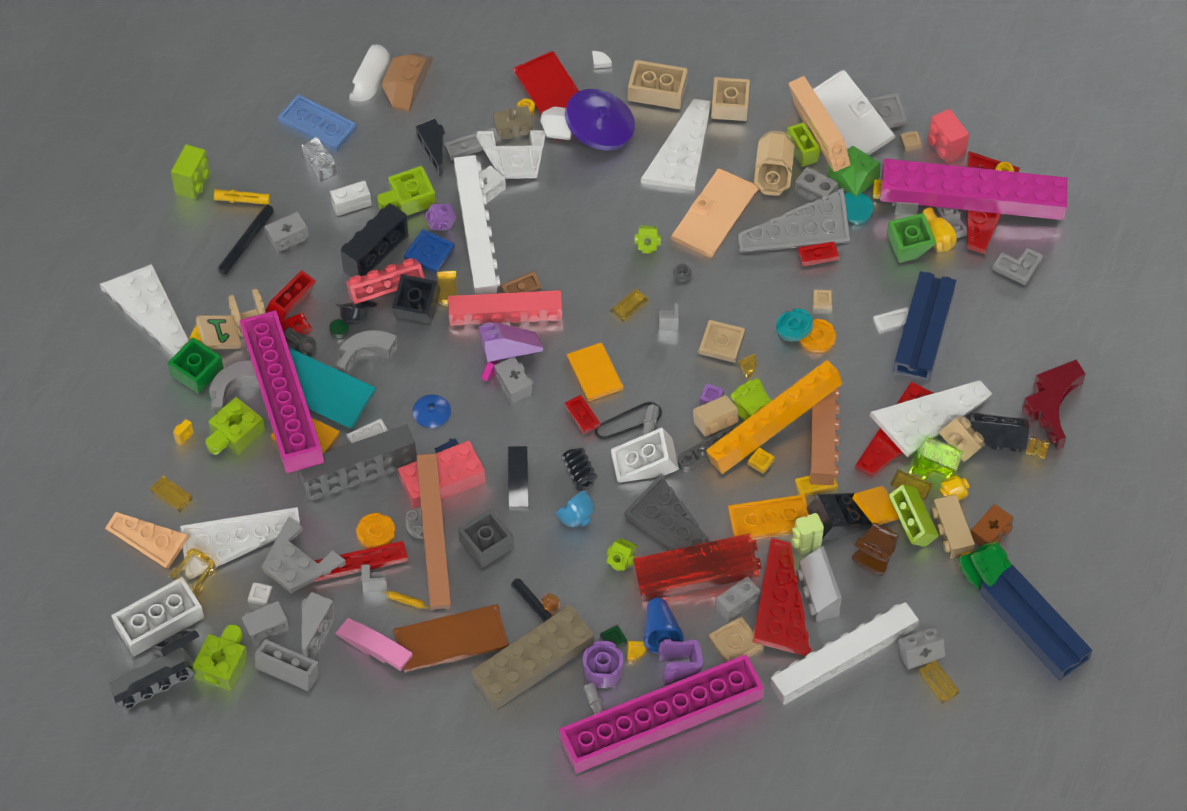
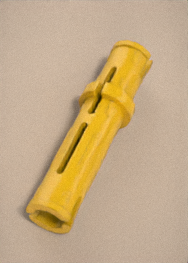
[214,189,270,205]

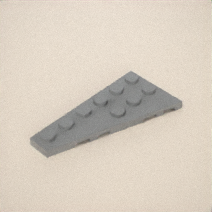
[738,188,850,253]

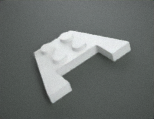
[476,130,546,179]

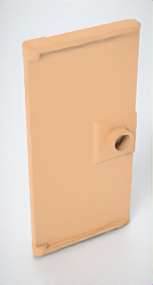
[671,168,759,258]

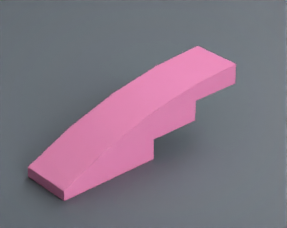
[336,618,413,671]

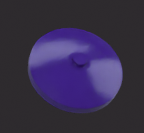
[565,89,635,151]

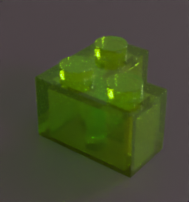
[909,437,963,480]

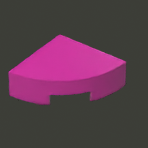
[481,360,501,381]

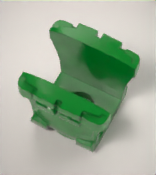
[958,541,1012,589]

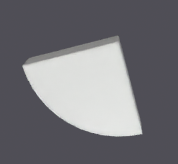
[592,51,612,69]

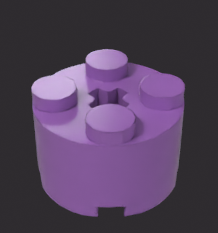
[583,641,623,688]

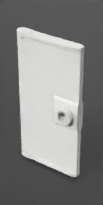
[813,70,895,155]

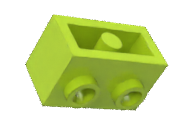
[787,122,820,167]

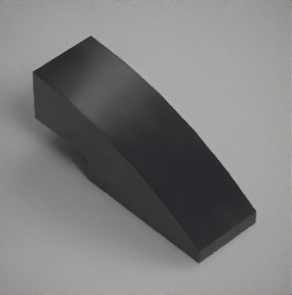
[508,446,529,509]

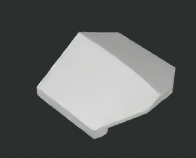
[540,107,572,140]

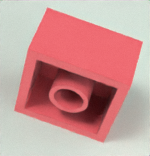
[928,109,969,164]

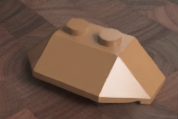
[381,53,433,112]

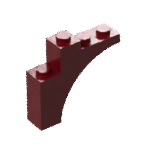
[1022,359,1086,450]

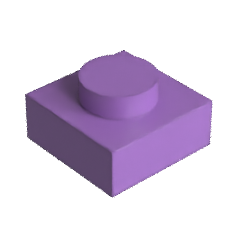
[699,384,724,404]

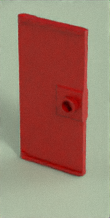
[513,51,579,140]

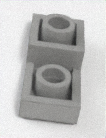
[936,207,967,238]

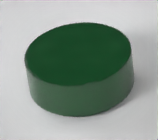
[329,319,349,338]

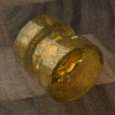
[1026,436,1050,460]

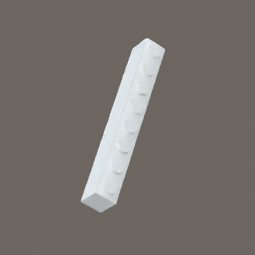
[454,155,500,295]
[770,602,919,705]

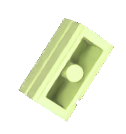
[791,513,824,555]

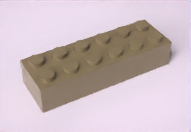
[470,605,594,711]

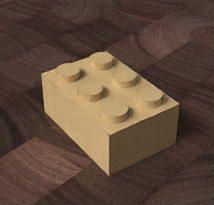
[628,60,688,109]

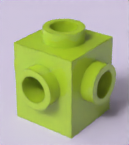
[635,225,661,253]
[606,537,638,571]

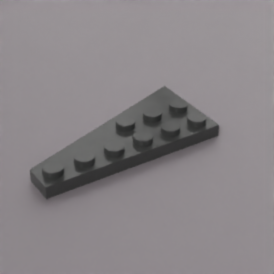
[624,473,728,583]

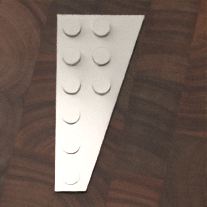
[641,99,711,191]
[870,380,992,458]
[180,507,300,581]

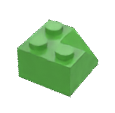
[828,146,880,197]
[887,213,936,263]

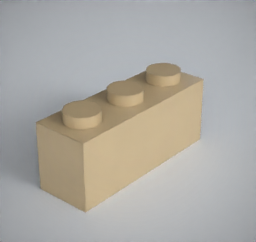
[930,495,975,559]

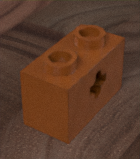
[970,504,1014,547]

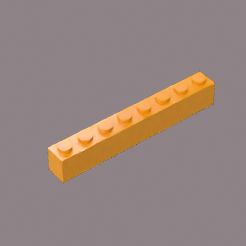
[706,360,842,474]

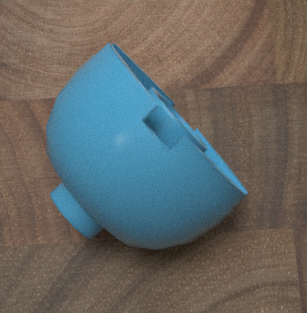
[555,490,595,527]

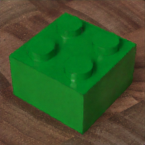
[167,337,224,394]

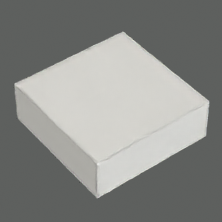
[248,582,273,606]

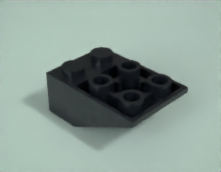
[806,493,873,540]

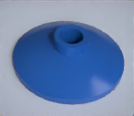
[413,394,451,428]

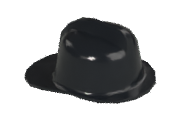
[336,301,377,325]

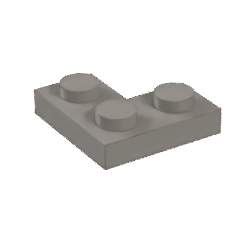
[992,248,1043,285]

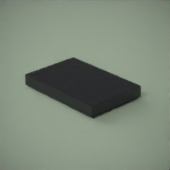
[151,628,200,657]

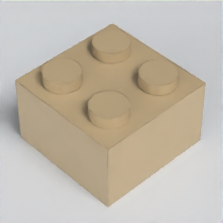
[711,77,750,121]

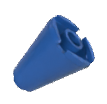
[643,598,684,654]

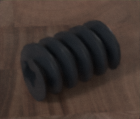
[562,448,597,491]

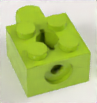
[377,166,436,216]
[205,397,265,455]
[193,625,248,691]

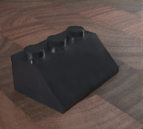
[969,412,1030,452]

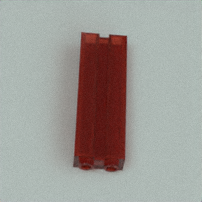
[633,533,762,602]

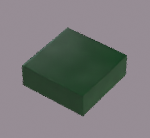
[600,625,627,648]

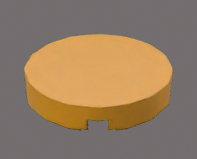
[799,319,836,353]
[356,513,396,549]

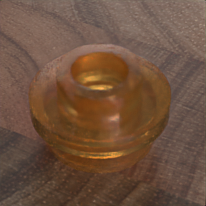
[541,593,560,611]

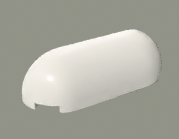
[350,44,391,102]

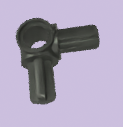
[284,327,316,357]

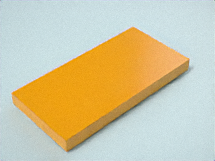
[728,494,809,542]

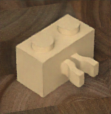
[939,415,986,462]

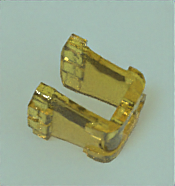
[169,548,216,597]

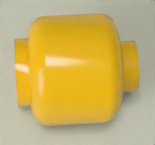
[939,475,970,501]

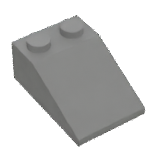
[301,592,336,660]

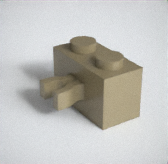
[493,105,533,140]

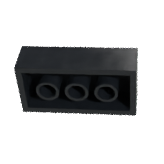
[340,203,409,277]

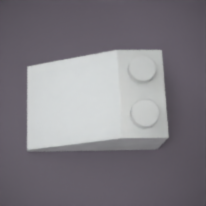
[611,428,679,483]

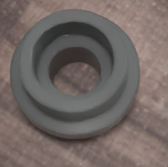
[673,264,692,282]

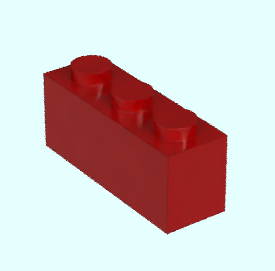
[265,270,316,323]

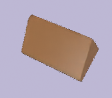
[499,271,542,293]

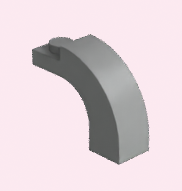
[336,330,398,374]
[209,360,259,414]

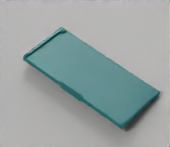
[289,347,376,430]

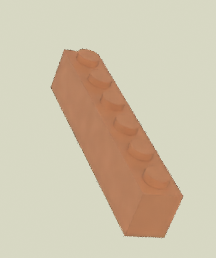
[810,387,839,485]

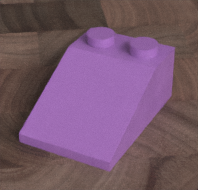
[478,322,543,362]

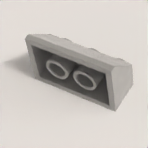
[796,546,842,622]

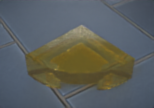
[738,354,757,379]

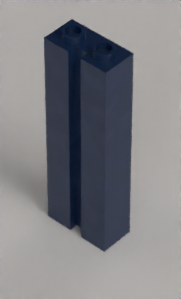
[893,271,957,381]
[980,564,1092,681]

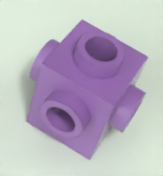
[425,204,457,230]

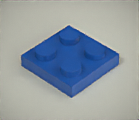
[404,229,455,274]

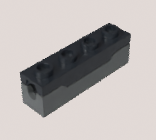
[109,647,196,710]

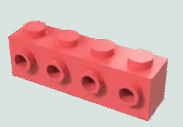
[345,258,425,304]

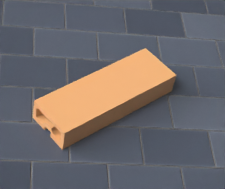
[788,76,851,172]

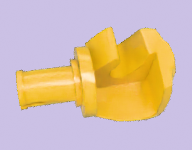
[922,208,957,252]

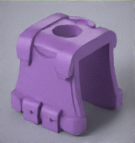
[658,639,703,684]

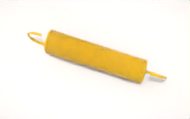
[382,590,430,609]

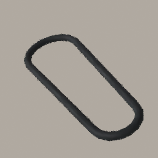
[595,402,662,439]

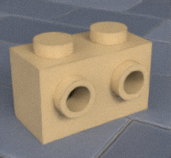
[693,395,739,437]

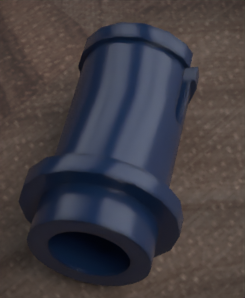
[434,438,459,453]

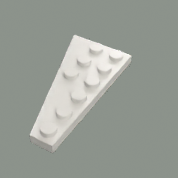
[99,264,189,356]

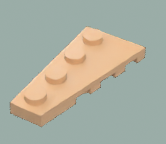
[105,512,190,569]

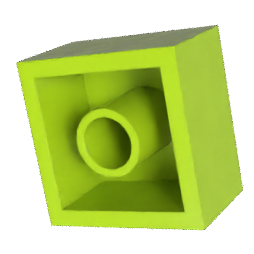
[171,144,211,199]

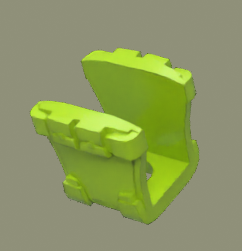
[730,378,772,421]

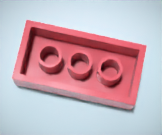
[398,441,486,509]

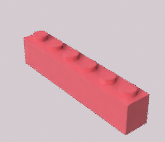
[448,290,562,326]

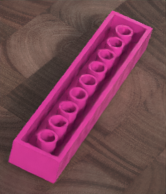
[880,158,1068,220]
[239,310,324,474]
[559,654,764,774]

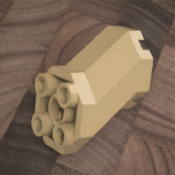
[754,131,795,196]

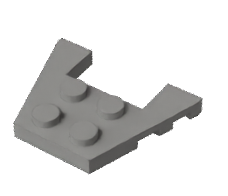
[262,517,346,593]

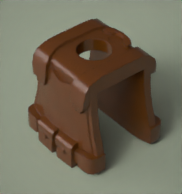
[852,523,899,576]

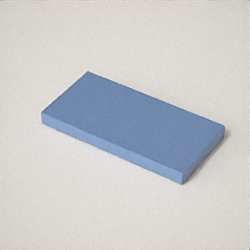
[277,94,357,152]

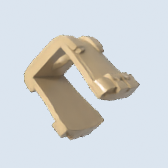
[228,289,266,337]

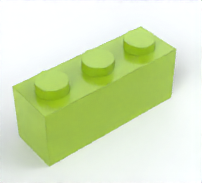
[889,484,939,547]

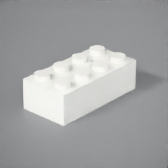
[111,577,204,657]

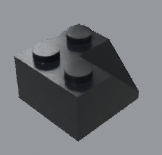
[392,274,441,324]

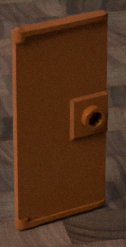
[393,604,509,673]

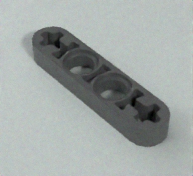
[678,425,737,472]

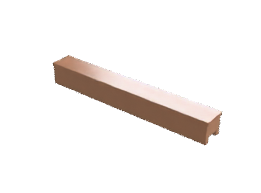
[416,454,451,611]

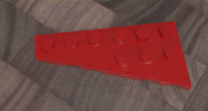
[967,151,1020,255]
[855,381,934,478]
[752,538,812,656]

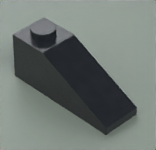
[416,119,445,176]

